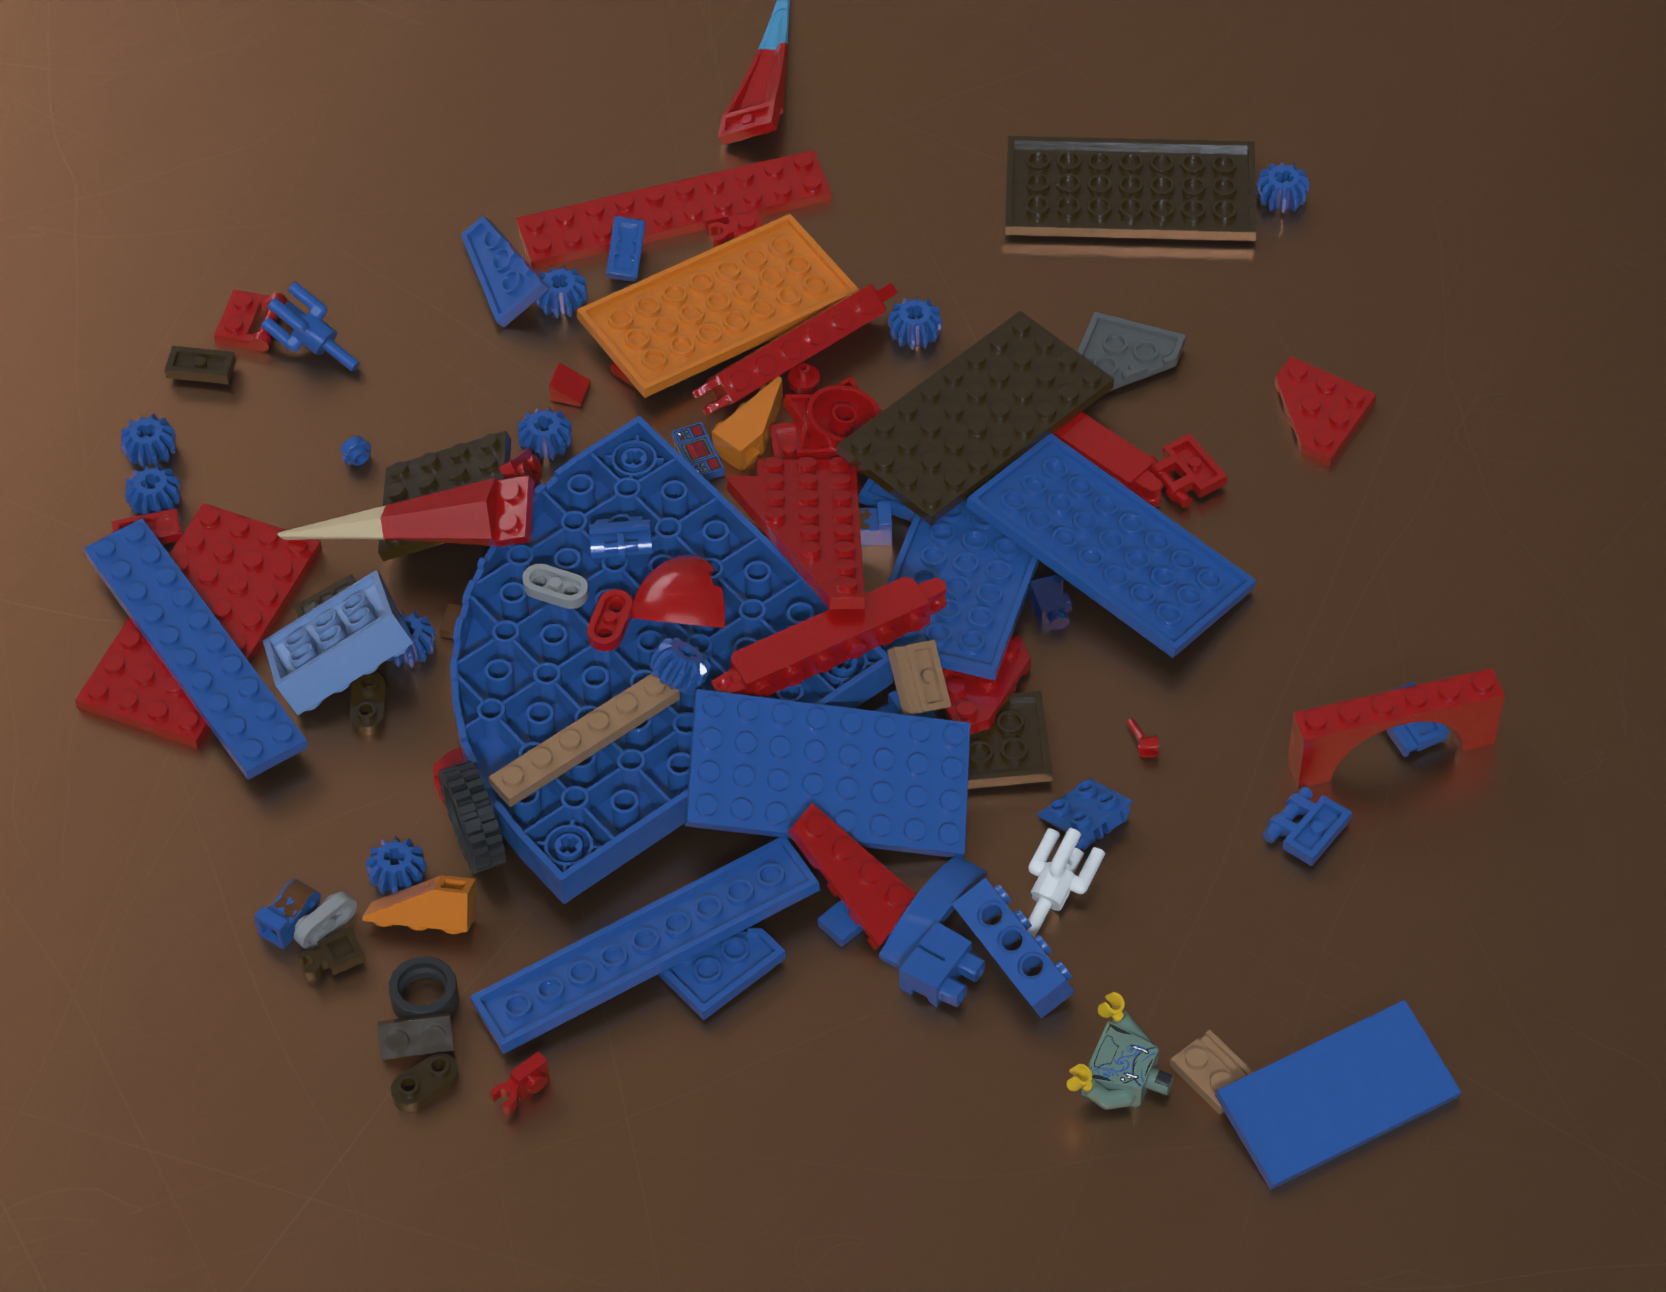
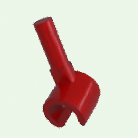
[1127,718,1159,758]

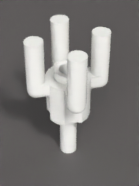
[1027,828,1105,938]

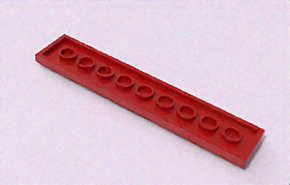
[516,150,832,269]

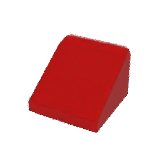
[549,363,591,407]

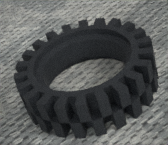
[438,760,506,874]

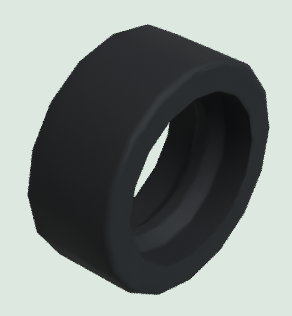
[389,956,459,1018]

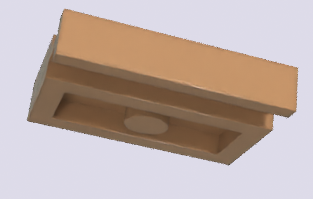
[887,640,951,715]
[1170,1030,1254,1115]

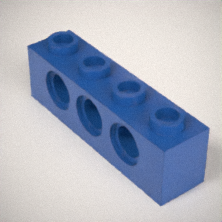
[952,878,1075,1019]

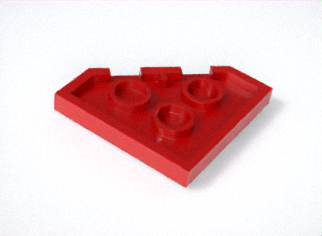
[1275,356,1377,466]
[942,635,1031,734]

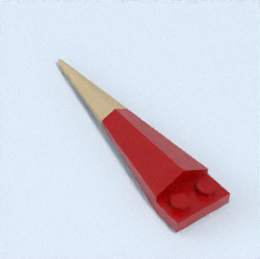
[277,476,534,547]

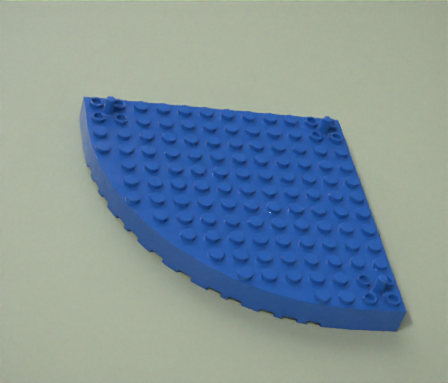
[450,415,893,904]

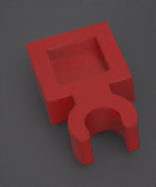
[708,210,763,248]

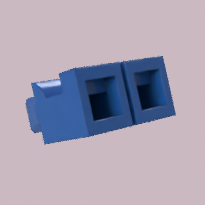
[899,921,985,1007]

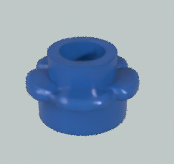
[340,436,371,466]

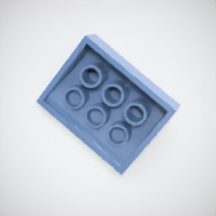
[263,570,413,715]

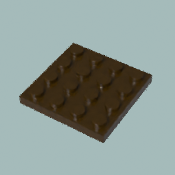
[378,431,511,562]

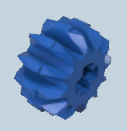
[1256,161,1310,213]
[535,265,588,319]
[888,296,942,351]
[517,407,572,461]
[121,414,176,469]
[125,464,181,515]
[387,611,436,668]
[649,638,711,693]
[366,836,427,895]

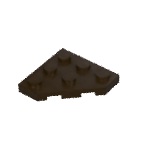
[968,691,1053,789]

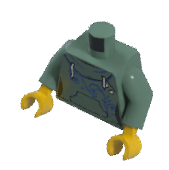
[1067,992,1174,1110]

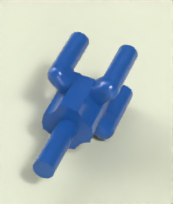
[261,282,360,372]

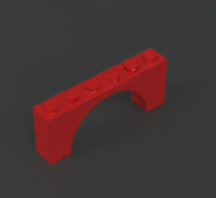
[1287,668,1505,789]

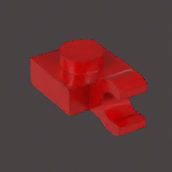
[490,1051,550,1115]

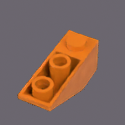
[712,376,783,472]
[363,875,476,934]

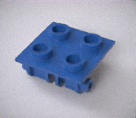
[1037,778,1133,851]

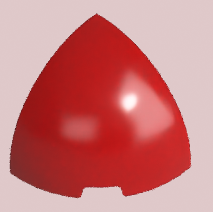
[630,555,725,628]

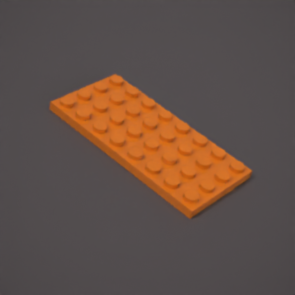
[577,214,858,398]

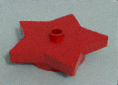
[783,377,884,473]

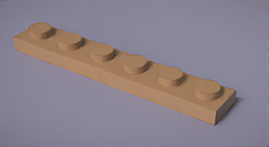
[488,674,680,807]

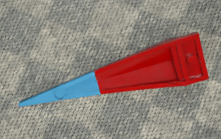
[718,0,790,145]

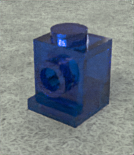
[1029,574,1072,633]

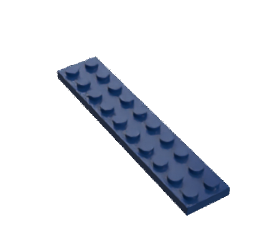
[83,518,308,780]
[470,837,820,1054]

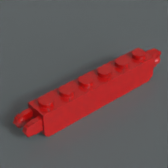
[692,282,898,415]
[1053,412,1163,508]
[711,577,947,698]

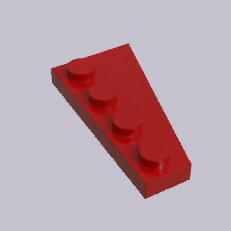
[788,803,917,950]

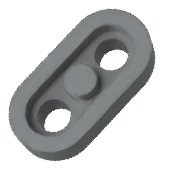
[522,564,589,609]
[294,891,357,950]

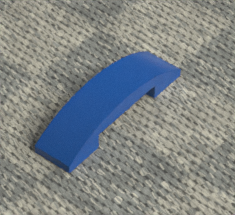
[879,856,987,969]

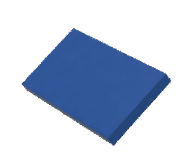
[1215,1000,1462,1190]

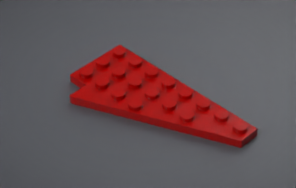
[727,457,865,609]

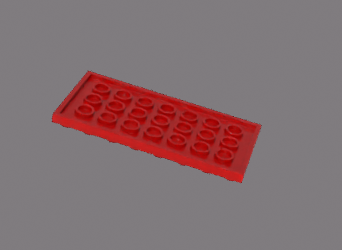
[75,503,322,749]

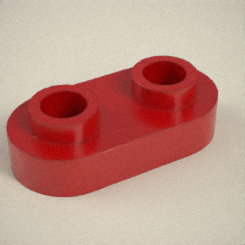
[587,589,633,652]

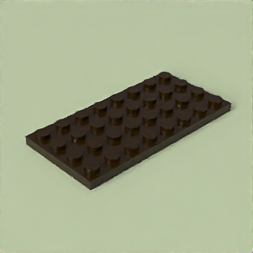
[1005,136,1257,241]
[837,311,1114,525]

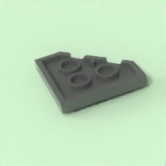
[1077,311,1186,392]

